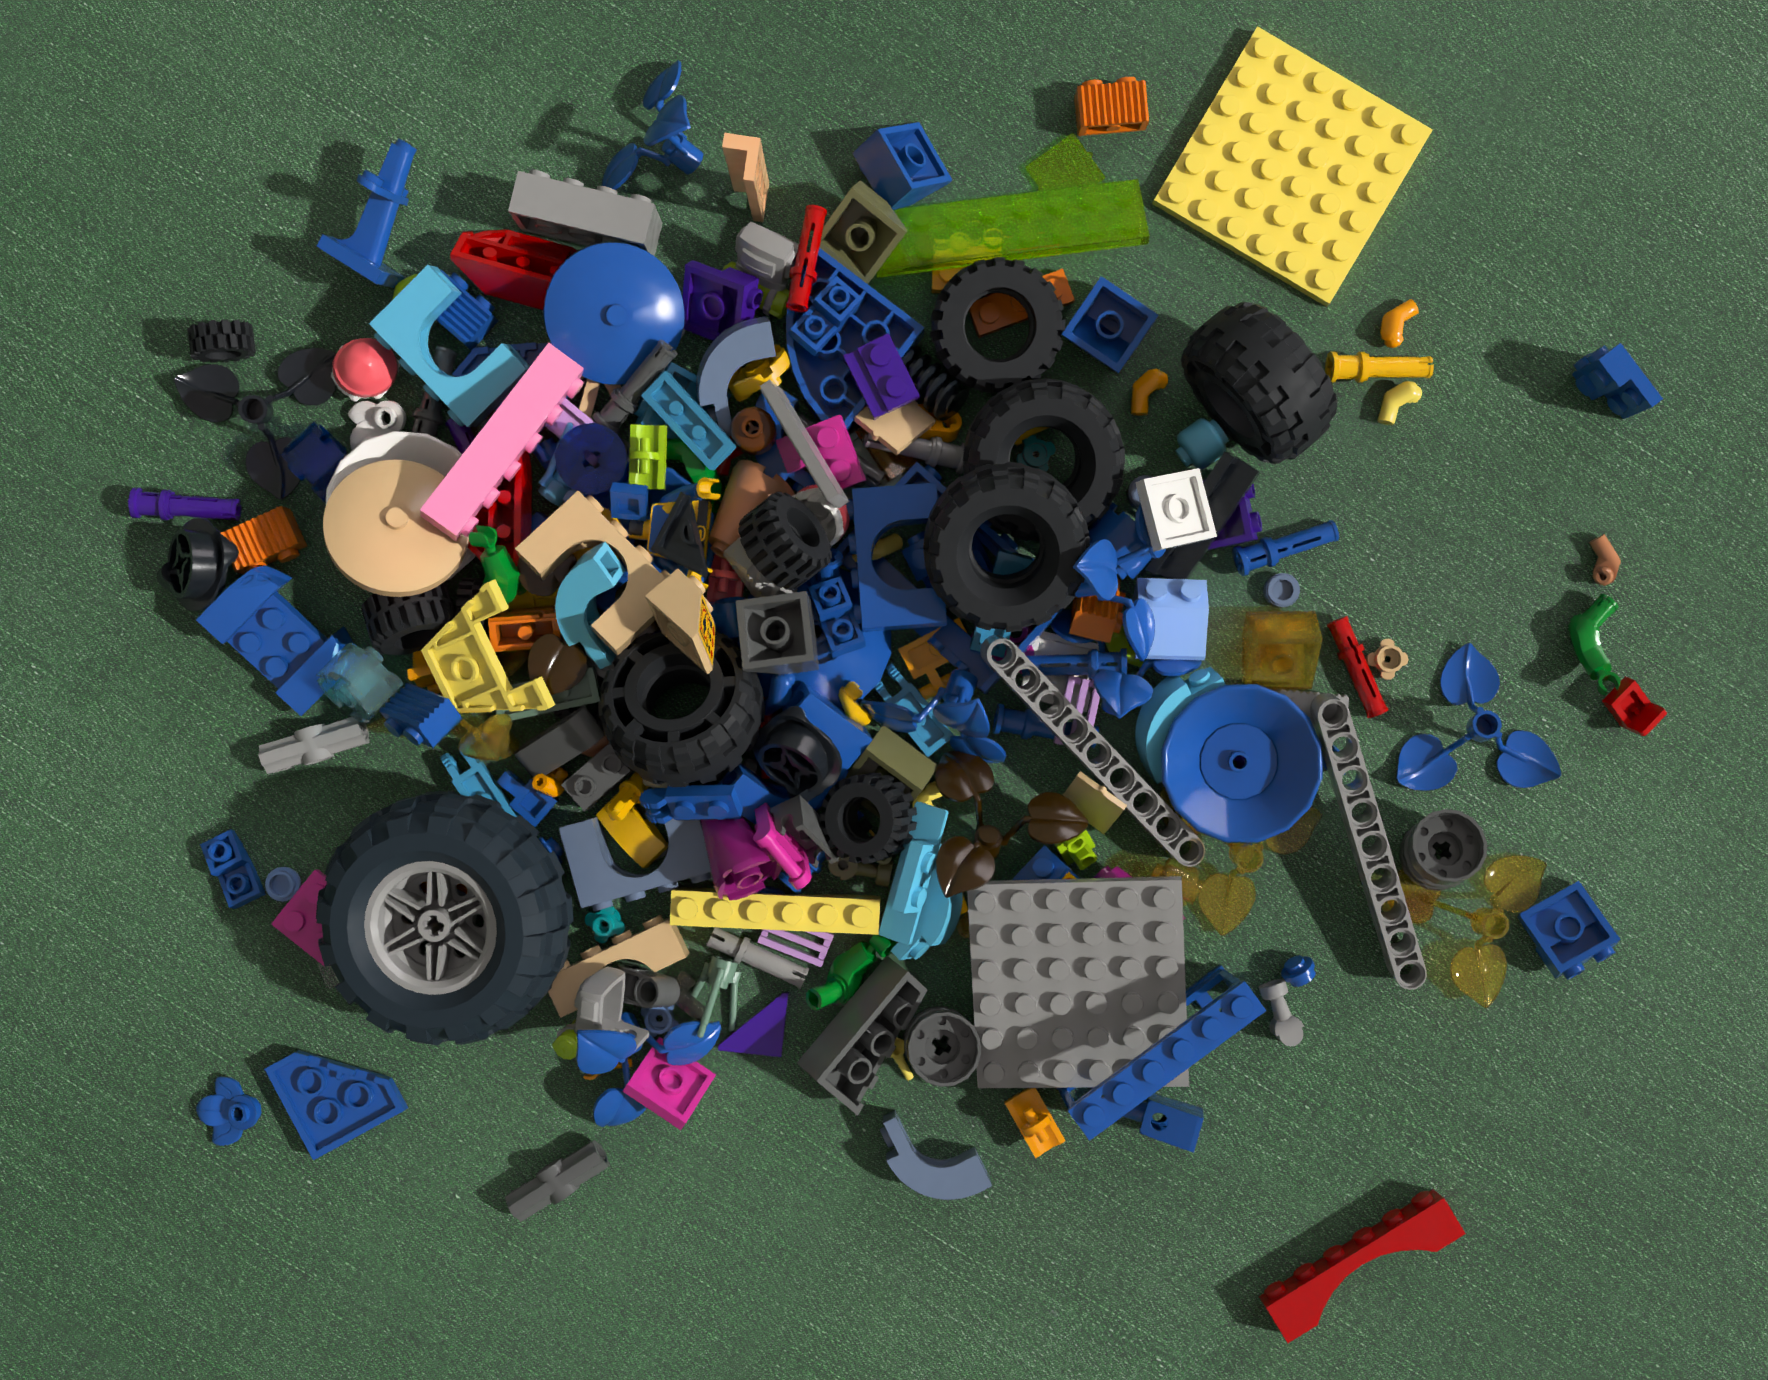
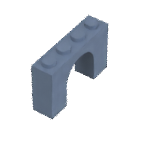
[559,817,712,911]

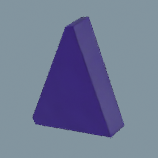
[718,991,789,1057]

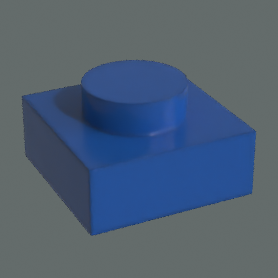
[610,482,648,521]

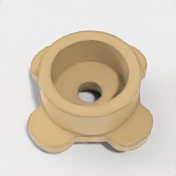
[1367,639,1408,680]

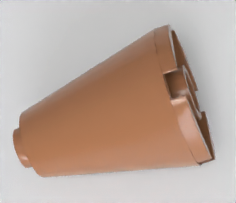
[708,460,795,559]

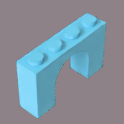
[369,265,530,427]

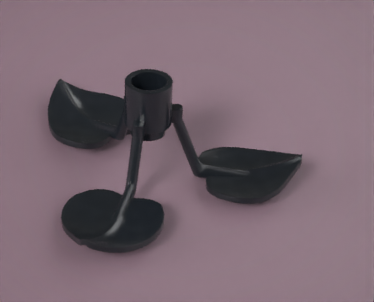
[174,348,336,499]

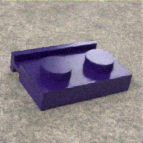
[843,333,920,420]

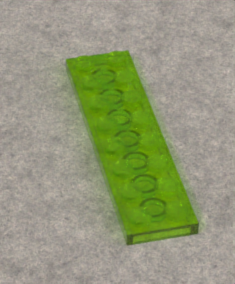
[876,179,1150,278]

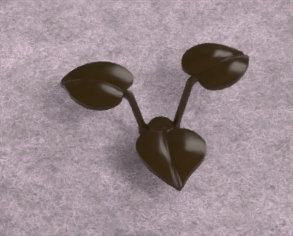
[518,538,660,696]
[935,751,1088,898]

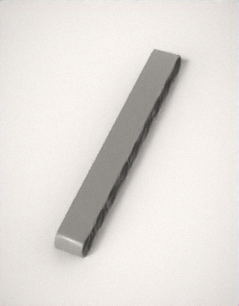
[980,635,1205,867]
[1310,693,1427,990]

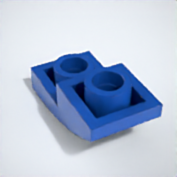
[788,276,863,357]
[808,576,866,658]
[200,829,266,909]

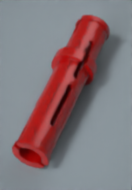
[786,205,827,312]
[1326,616,1389,718]

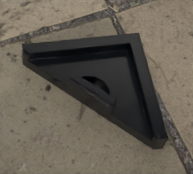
[651,492,708,578]

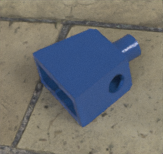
[1123,1094,1204,1153]

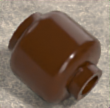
[730,407,777,456]

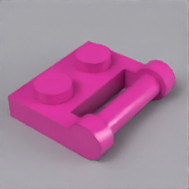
[753,802,812,890]

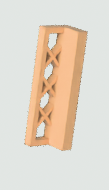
[722,133,769,222]

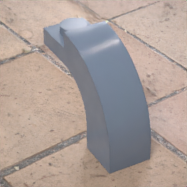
[696,316,776,436]
[880,1110,992,1200]

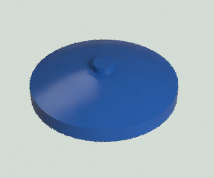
[543,242,685,385]

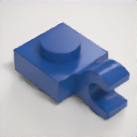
[497,770,559,827]

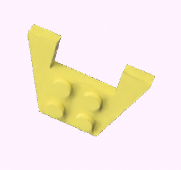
[421,580,555,713]

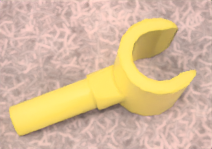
[891,1037,914,1081]

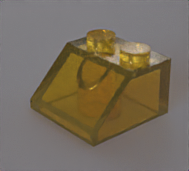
[1242,611,1323,690]

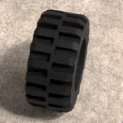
[930,257,1065,393]

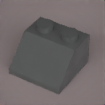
[736,591,819,675]

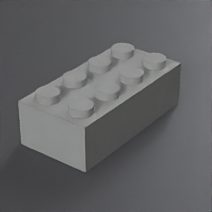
[508,169,663,256]

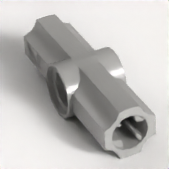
[258,715,370,774]

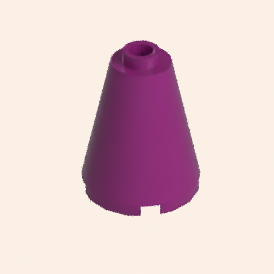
[700,815,782,900]

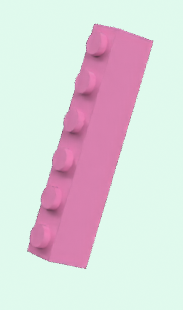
[420,343,584,541]

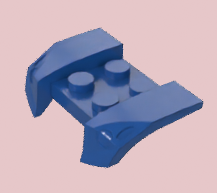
[196,565,357,716]

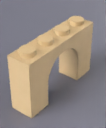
[515,491,670,656]

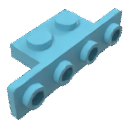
[879,802,949,945]

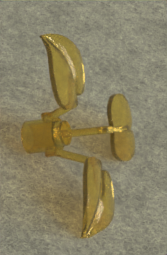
[404,649,530,761]
[1159,787,1322,936]
[1388,855,1547,1008]

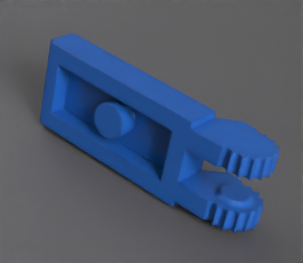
[639,785,743,824]

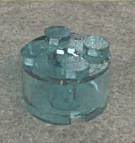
[316,643,403,723]

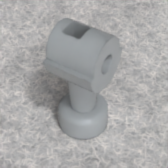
[1258,979,1305,1047]

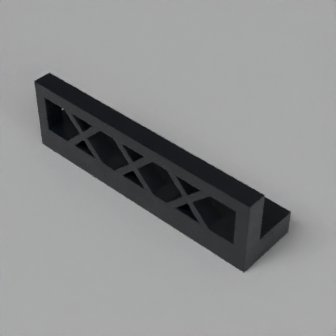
[1146,452,1260,579]

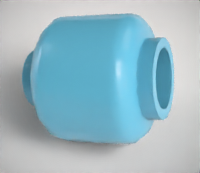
[1175,418,1229,469]

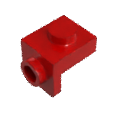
[1602,676,1667,736]

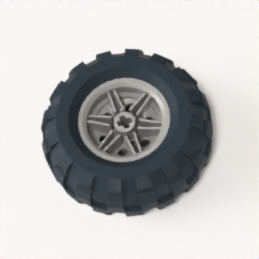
[316,791,573,1046]

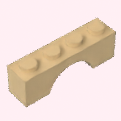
[548,915,690,1018]

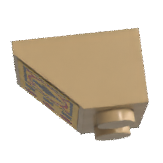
[645,568,716,674]

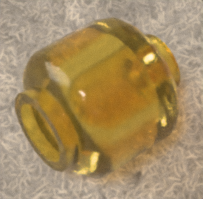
[1150,857,1203,907]

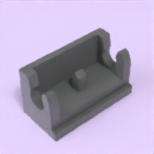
[770,794,839,868]

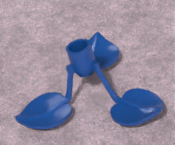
[602,60,703,190]
[1073,504,1166,661]
[1051,609,1202,719]
[1396,643,1561,791]
[860,669,1006,763]
[576,1012,721,1127]

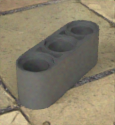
[513,705,605,778]

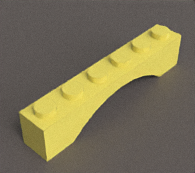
[670,887,880,935]

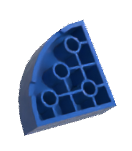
[786,248,925,433]

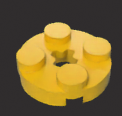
[728,344,791,402]

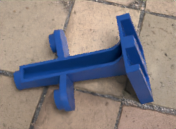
[316,138,417,289]

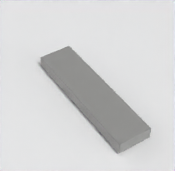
[760,379,849,508]

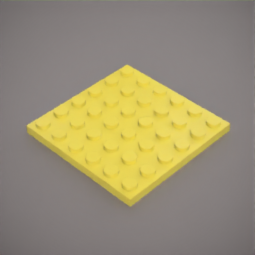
[1152,26,1433,307]

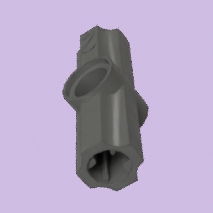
[505,1139,610,1223]

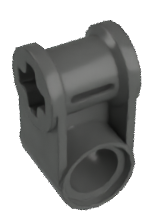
[617,964,680,1008]

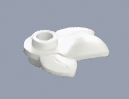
[348,400,406,450]

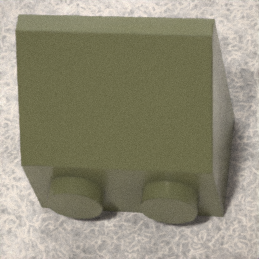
[820,180,908,284]
[838,725,938,818]

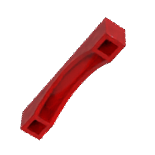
[1259,1189,1466,1343]

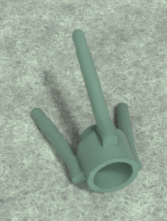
[684,955,742,1038]

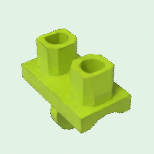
[629,424,667,490]
[1054,830,1098,870]

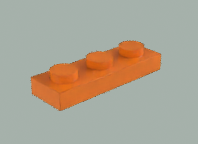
[968,269,1075,338]

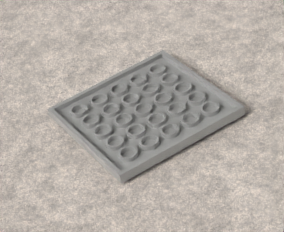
[967,876,1189,1088]

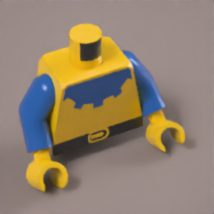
[629,477,720,589]

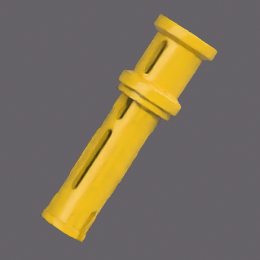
[1325,351,1434,383]

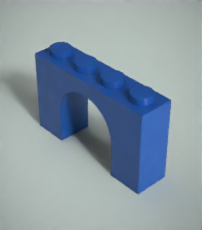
[846,482,947,632]
[717,681,873,825]

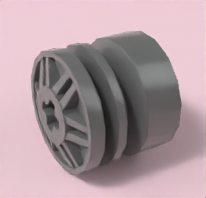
[1399,809,1487,891]
[903,1006,981,1087]

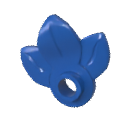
[196,1076,262,1146]

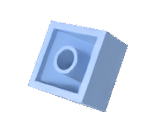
[1132,578,1209,660]

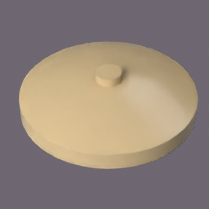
[323,459,469,597]

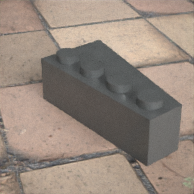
[797,956,927,1116]

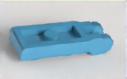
[874,663,954,757]
[440,741,519,817]

